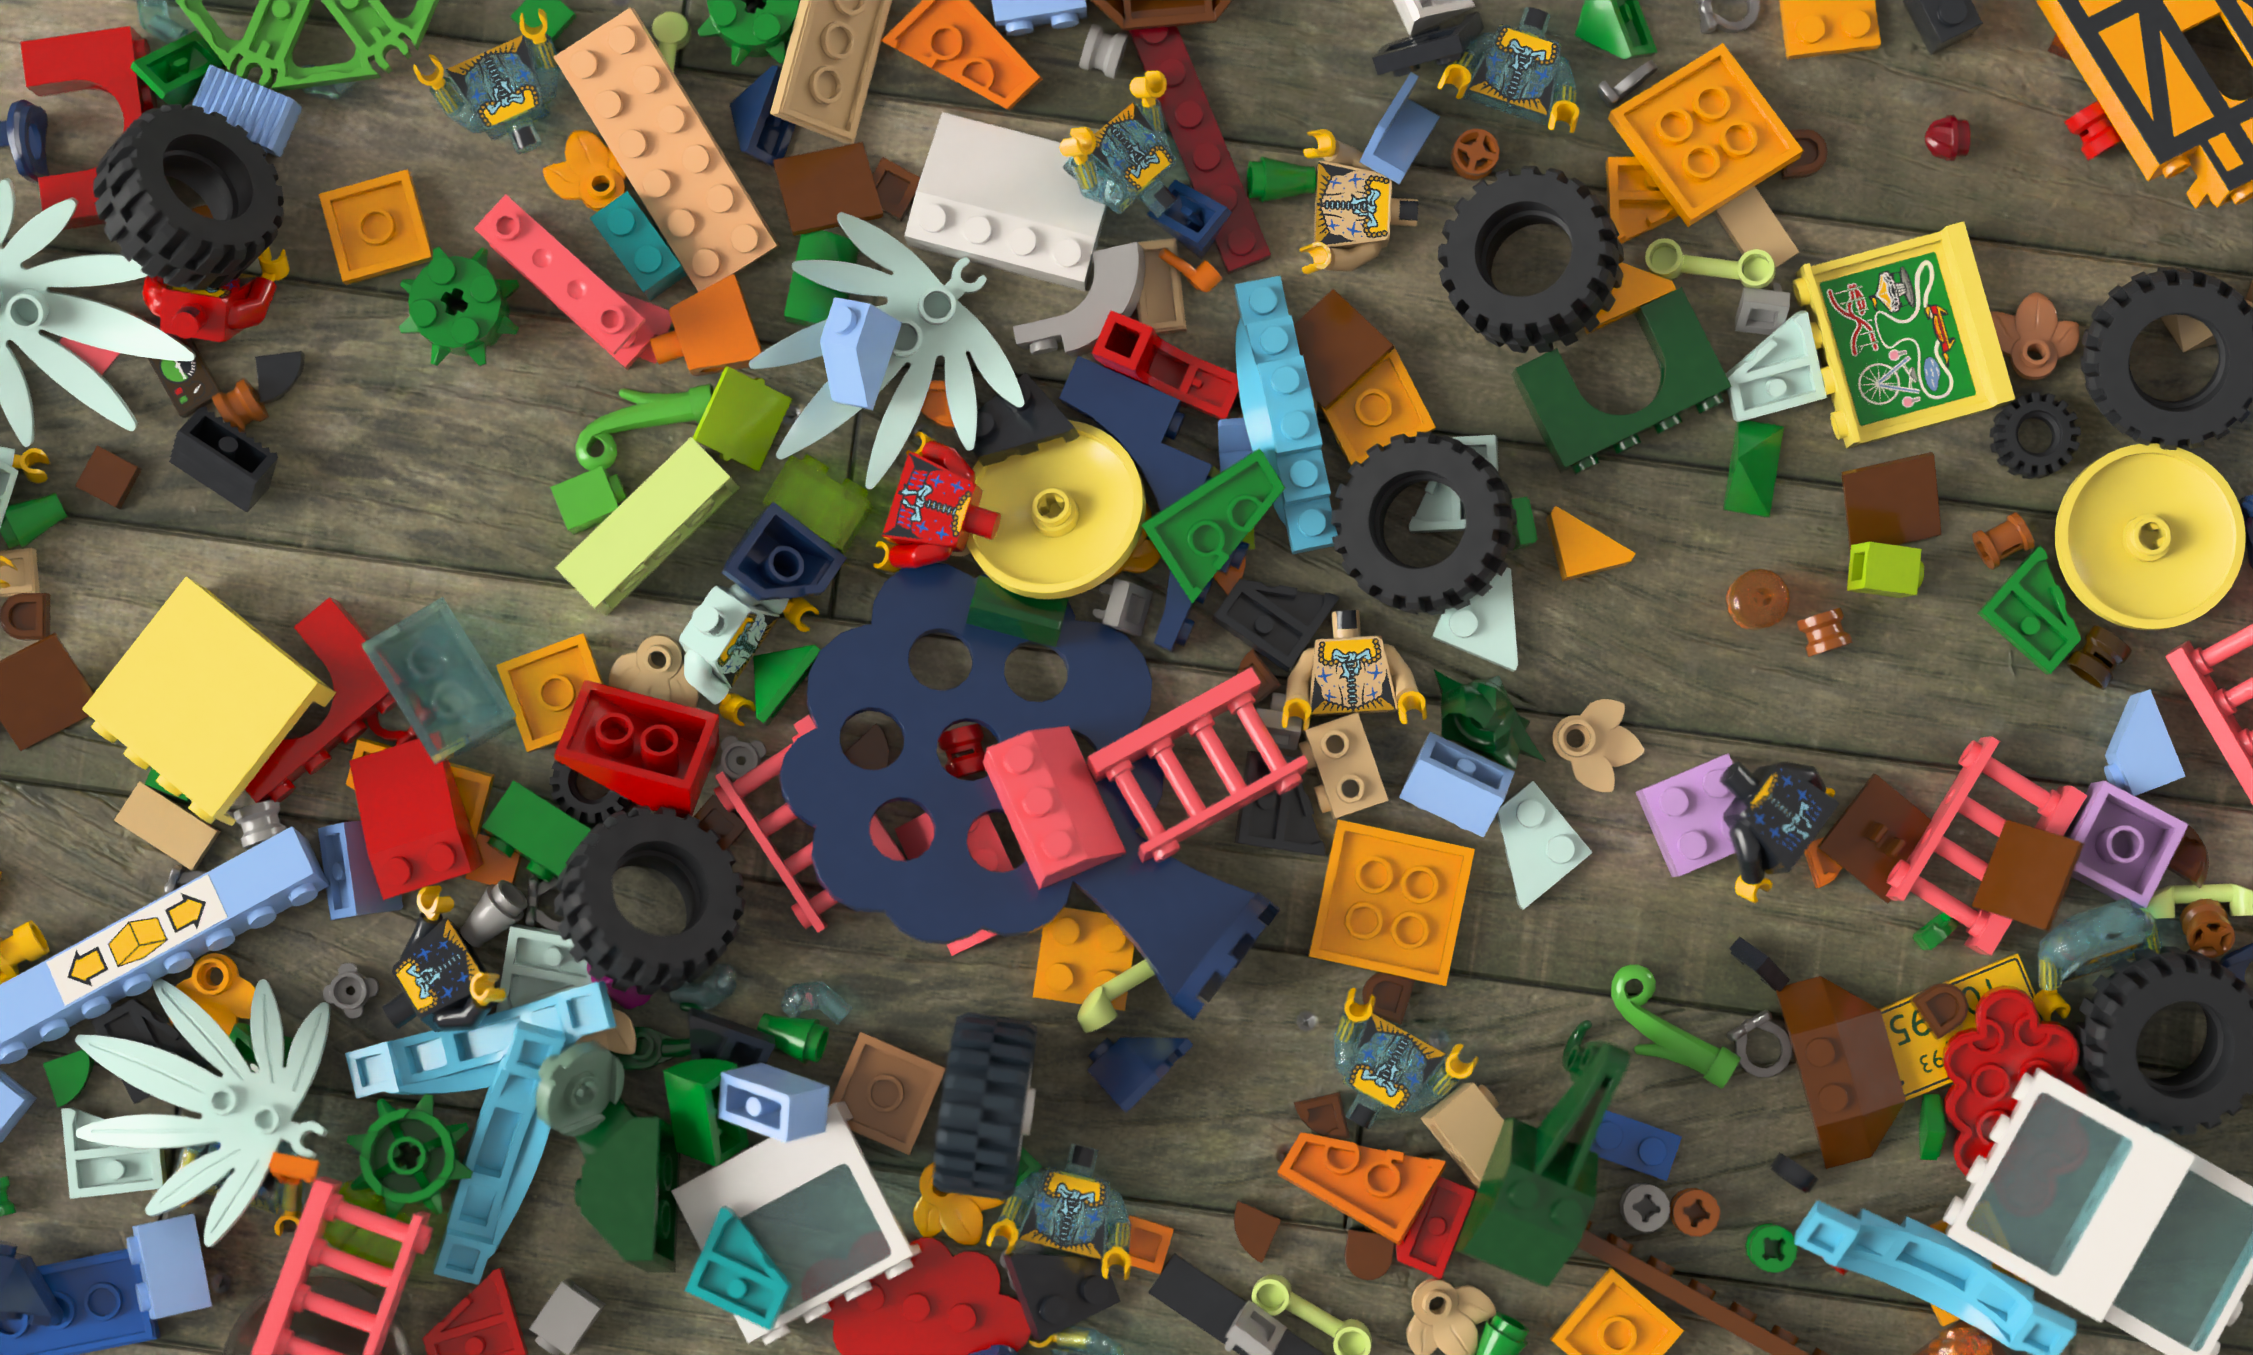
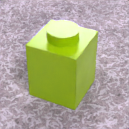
[1847,542,1924,598]

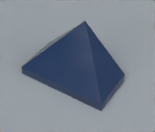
[729,65,796,168]
[1146,179,1232,260]

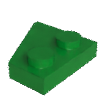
[1977,546,2081,675]

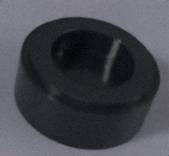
[1770,1152,1819,1193]

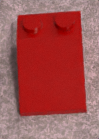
[554,680,719,818]
[349,732,483,900]

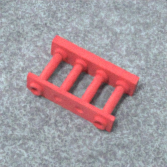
[474,194,658,370]
[2165,624,2253,804]
[1087,667,1308,863]
[713,715,907,933]
[1886,736,2088,955]
[251,1176,433,1355]

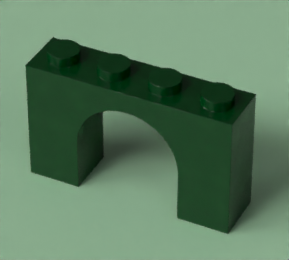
[1511,287,1732,475]

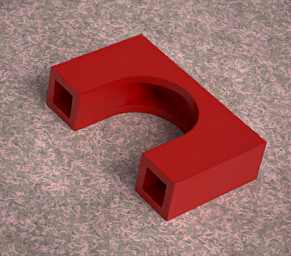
[20,26,167,230]
[245,597,409,803]

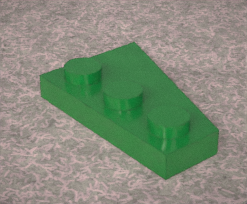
[1141,448,1285,604]

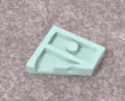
[1726,310,1827,422]
[1497,781,1593,910]
[496,924,592,1013]

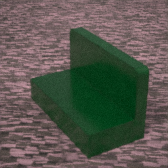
[966,575,1069,647]

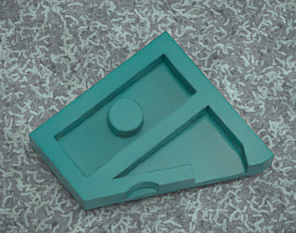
[685,1206,793,1331]

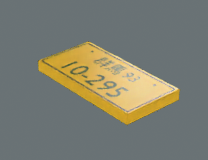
[1879,953,2045,1101]

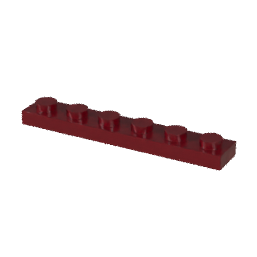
[1127,26,1271,275]

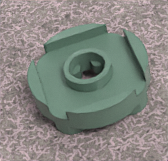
[536,1041,624,1136]

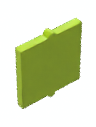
[693,366,792,472]

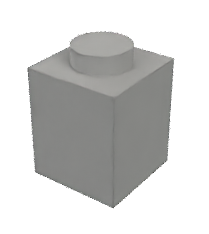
[530,1278,606,1355]

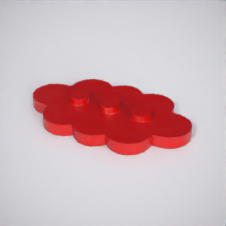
[1942,985,2089,1217]
[802,1230,1031,1355]

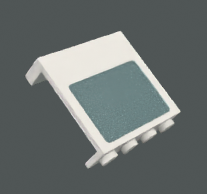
[1942,1067,2196,1323]
[672,1101,922,1345]
[2046,1126,2253,1355]

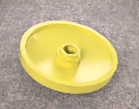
[966,420,1146,599]
[2055,443,2246,630]

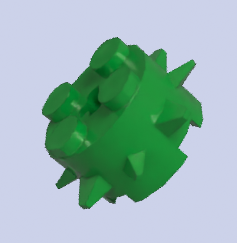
[697,0,800,67]
[399,247,520,366]
[346,1094,473,1219]

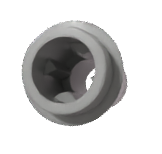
[460,880,527,948]

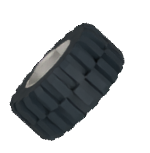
[933,1012,1037,1200]

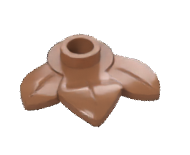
[1990,292,2080,380]

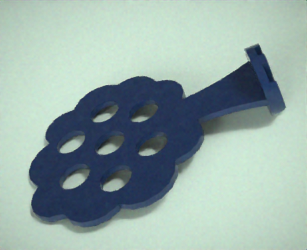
[779,563,1280,1021]

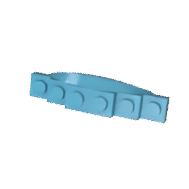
[1234,276,1338,554]
[345,981,617,1099]
[433,1020,565,1285]
[1794,1200,2076,1355]

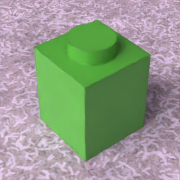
[550,466,627,535]

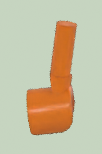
[1158,248,1222,292]

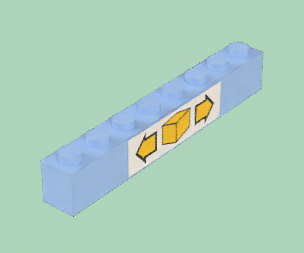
[0,826,329,1065]

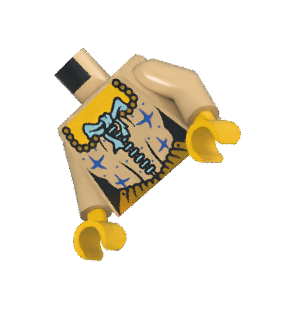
[1299,129,1418,274]
[1281,610,1427,730]

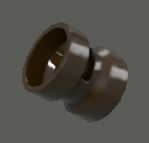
[2066,625,2132,690]

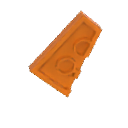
[881,0,1042,111]
[1277,1132,1447,1246]

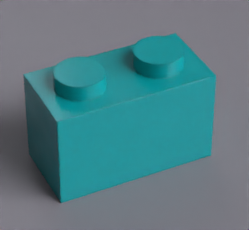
[590,191,687,301]

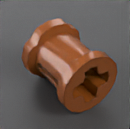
[1972,512,2035,570]

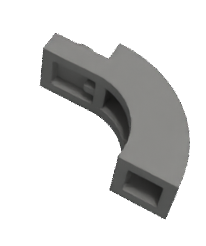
[1013,242,1145,358]

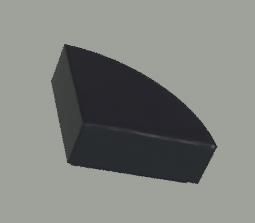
[255,351,305,404]
[1729,936,1790,992]

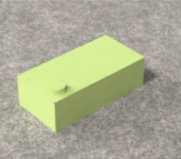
[556,437,739,616]

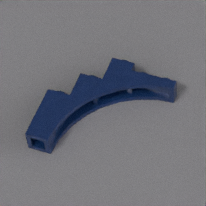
[1059,356,1250,653]

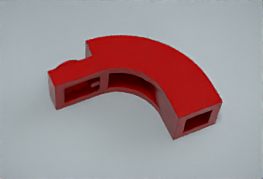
[1092,310,1239,419]

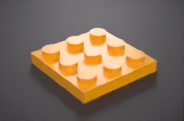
[1608,43,1804,227]
[1308,819,1475,986]

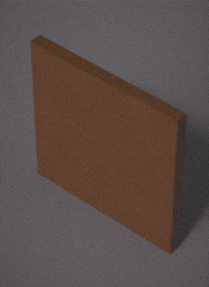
[773,142,884,236]
[1294,289,1394,410]
[1841,452,1942,552]
[0,633,95,751]
[1817,773,1932,904]
[1972,819,2084,932]

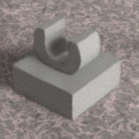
[1735,283,1790,335]
[1093,579,1153,636]
[1250,692,1302,750]
[1225,1300,1287,1355]

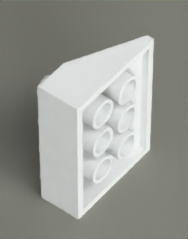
[904,112,1118,291]

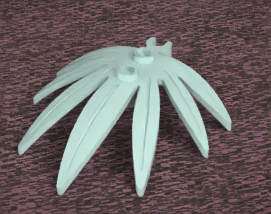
[0,178,196,447]
[749,212,1025,490]
[75,978,331,1248]

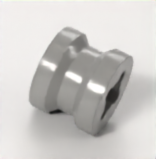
[1079,24,1128,79]
[233,800,287,848]
[1619,1183,1670,1232]

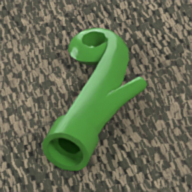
[575,383,714,471]
[1611,964,1741,1089]

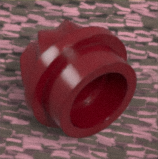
[1924,115,1970,161]

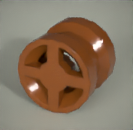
[1451,129,1500,181]
[212,378,269,432]
[1796,607,1853,657]
[2180,899,2236,958]
[1669,1188,1720,1237]

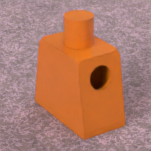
[650,274,763,376]

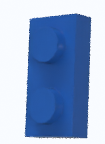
[1590,1110,1682,1181]

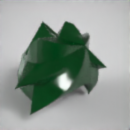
[1434,669,1546,770]

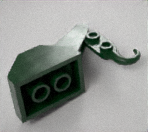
[574,1002,705,1273]
[1455,1020,1631,1287]

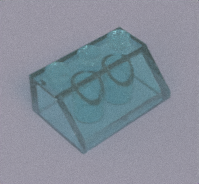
[361,597,517,765]

